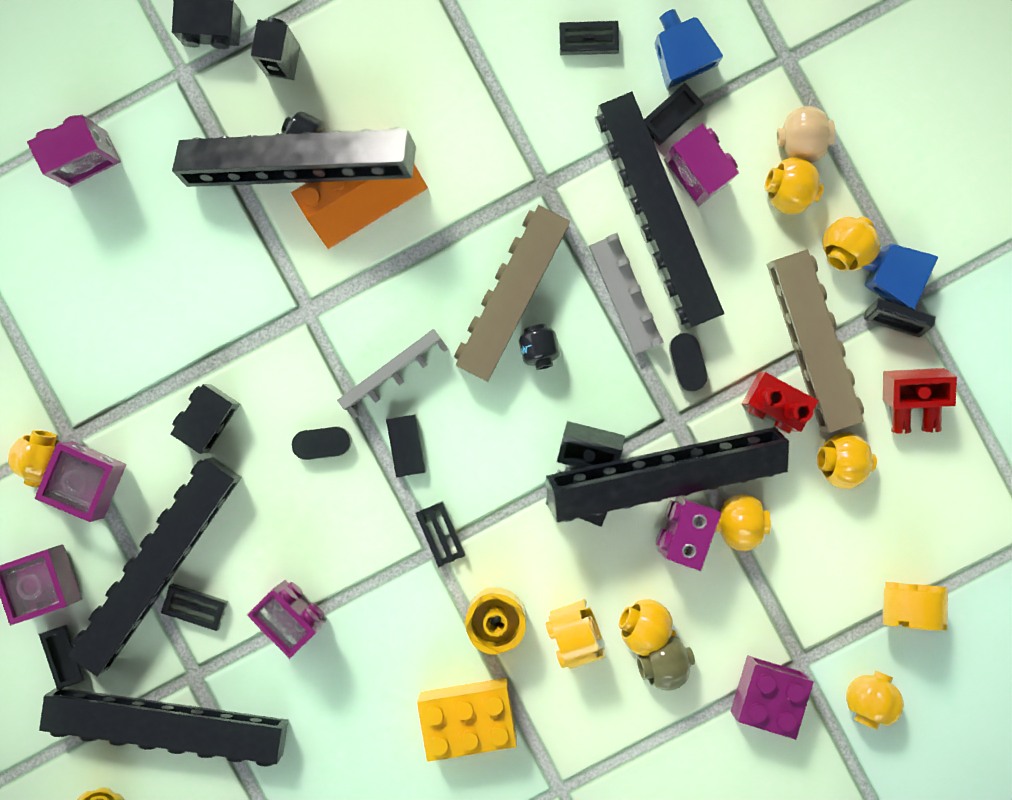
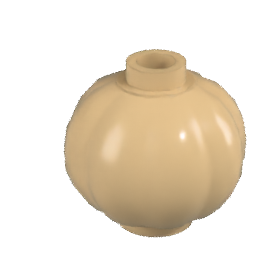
[777,106,835,163]

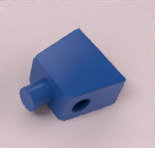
[654,9,723,89]
[863,244,939,309]

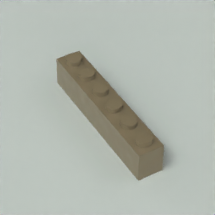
[453,204,570,382]
[766,249,864,433]

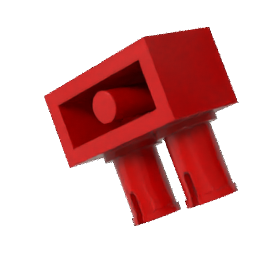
[882,368,957,434]
[742,372,819,434]

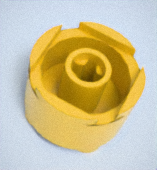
[883,582,948,631]
[465,587,526,655]
[545,599,606,669]

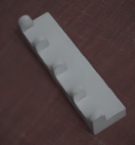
[589,233,664,355]
[337,329,449,419]

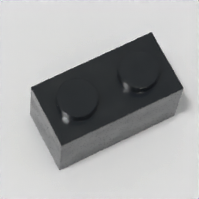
[171,0,241,49]
[251,18,300,80]
[170,384,240,454]
[557,421,625,468]

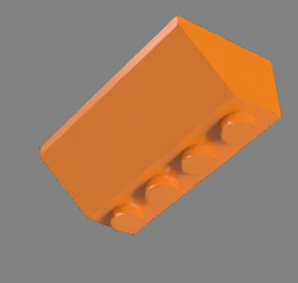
[291,164,428,250]

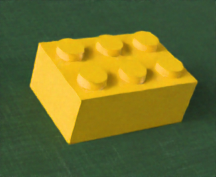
[417,678,517,762]

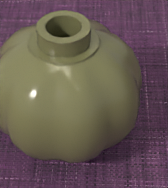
[637,636,695,691]

